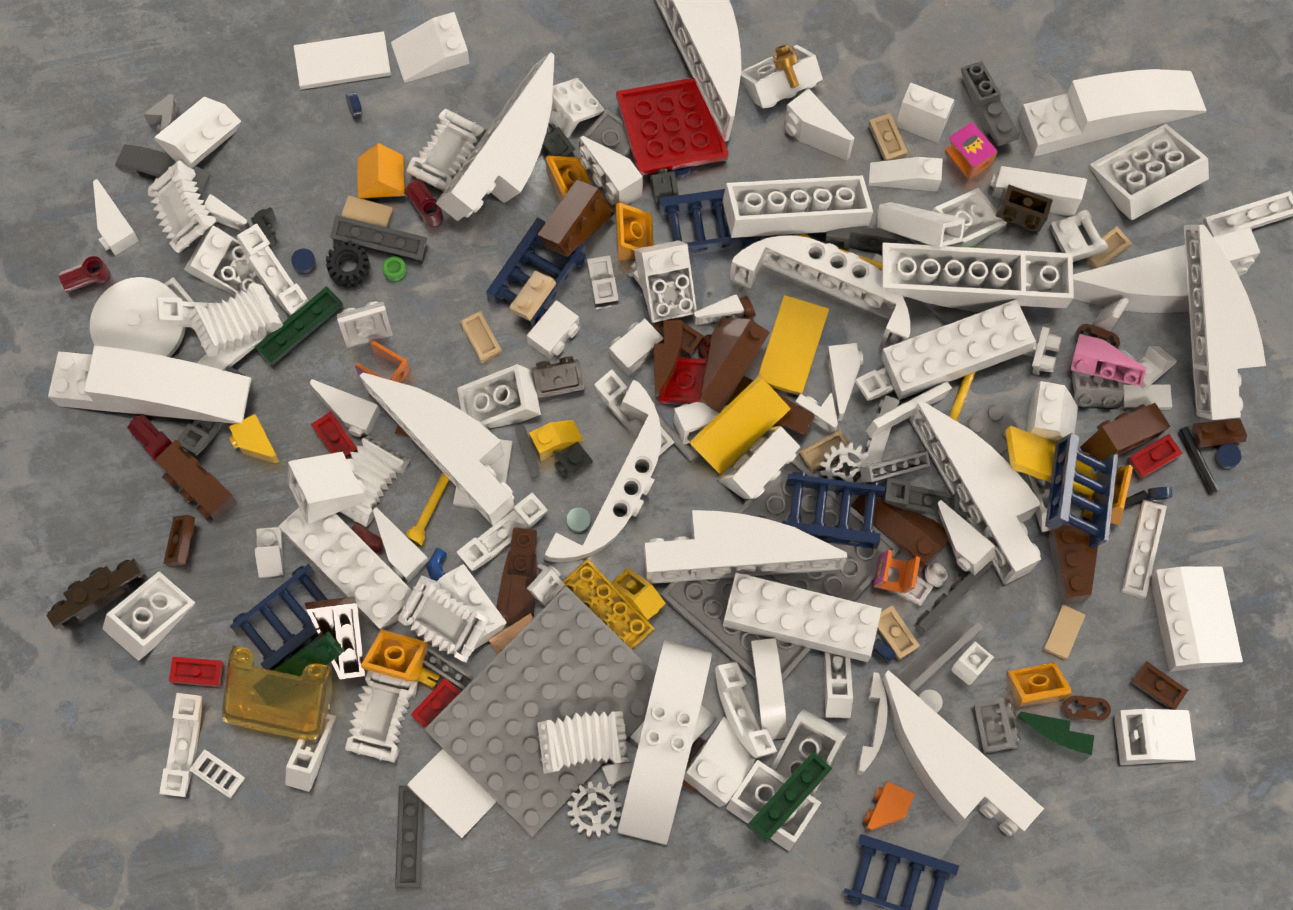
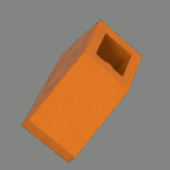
[863,781,915,833]

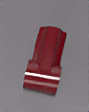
[404,180,443,227]
[59,256,110,293]
[127,414,172,462]

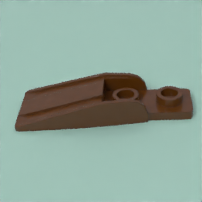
[726,376,815,435]
[496,527,537,625]

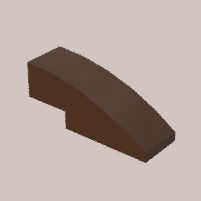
[654,320,683,396]

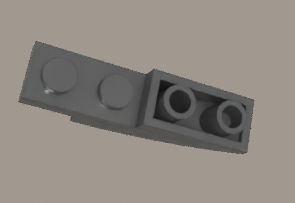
[961,61,1019,146]

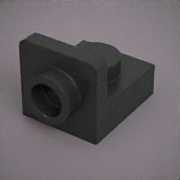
[542,127,575,157]
[649,169,679,203]
[251,207,276,248]
[554,442,593,479]

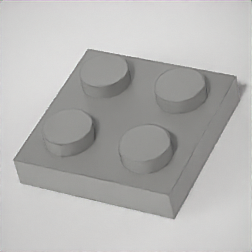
[960,399,1019,455]

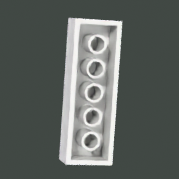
[723,175,873,238]
[881,299,1036,400]
[279,508,412,632]
[723,573,882,662]

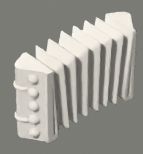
[406,108,486,192]
[148,160,217,253]
[188,282,283,357]
[340,436,410,527]
[397,576,491,662]
[345,670,418,763]
[537,711,629,774]

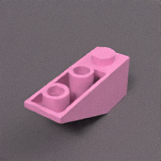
[1070,334,1146,387]

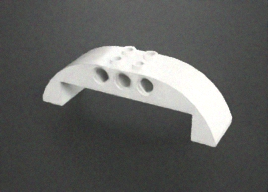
[730,236,910,347]
[543,380,661,563]
[617,640,712,845]

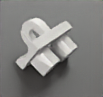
[1024,327,1062,376]

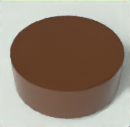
[739,295,756,319]

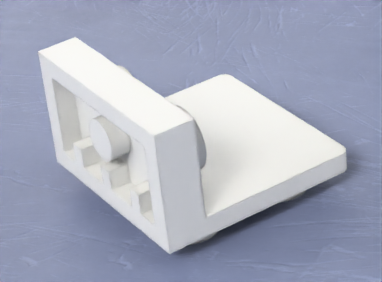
[549,78,605,138]

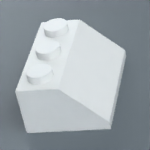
[740,45,823,108]
[154,97,241,169]
[717,426,800,499]
[437,564,507,649]
[726,760,821,852]

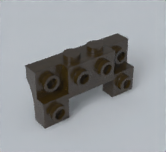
[46,558,147,630]

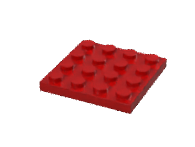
[616,78,729,175]

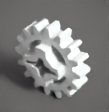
[820,441,873,494]
[567,782,622,838]

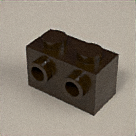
[996,185,1053,231]

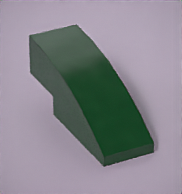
[1016,712,1094,759]

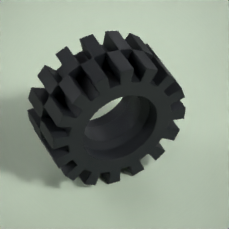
[326,241,370,287]

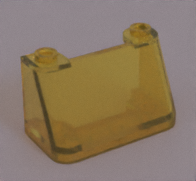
[222,645,332,740]

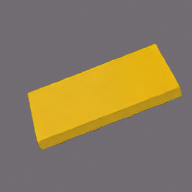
[758,295,829,396]
[689,375,791,475]
[1005,426,1095,496]
[555,558,655,650]

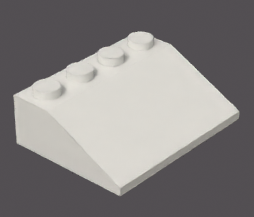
[1089,124,1209,220]
[1150,567,1243,672]

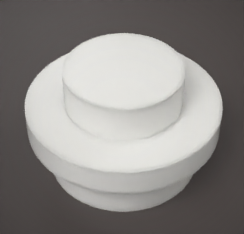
[925,563,948,587]

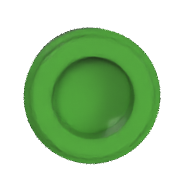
[382,256,406,281]

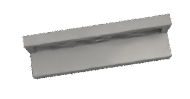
[896,614,983,693]

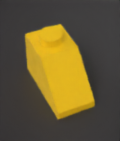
[228,414,279,463]
[529,420,584,462]
[611,567,666,620]

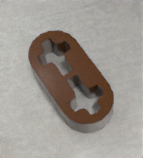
[1074,324,1120,349]
[1061,696,1111,722]

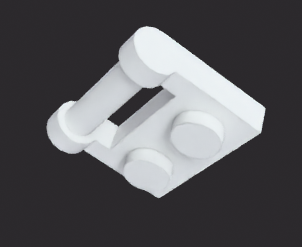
[1050,210,1108,262]

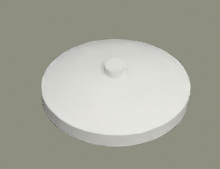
[90,277,186,357]

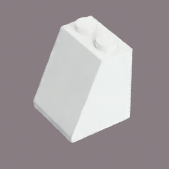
[896,83,955,143]
[1026,381,1078,442]
[287,452,365,524]

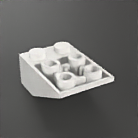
[579,136,643,205]
[184,226,262,295]
[634,240,697,323]
[1114,709,1195,765]

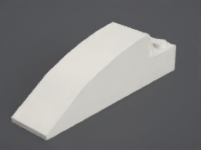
[655,0,741,142]
[436,52,554,221]
[1019,69,1207,157]
[1184,225,1266,420]
[1073,227,1260,313]
[882,243,1074,313]
[48,346,251,424]
[360,373,514,526]
[909,401,1041,585]
[644,510,847,584]
[882,670,1044,838]

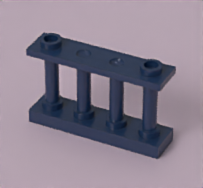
[659,189,761,255]
[486,217,587,327]
[1045,433,1118,549]
[782,472,886,549]
[230,564,328,673]
[841,834,959,910]

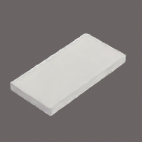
[294,31,391,90]

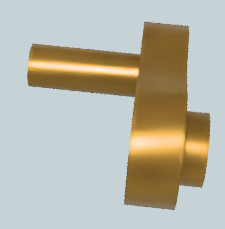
[772,44,799,88]

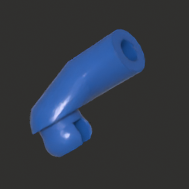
[427,548,447,581]

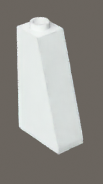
[990,166,1087,217]
[876,202,965,247]

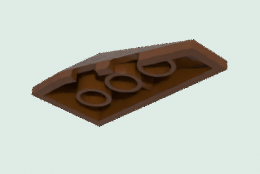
[699,317,770,413]
[851,495,950,572]

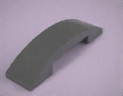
[115,144,210,195]
[825,227,917,252]
[177,366,248,456]
[884,477,974,520]

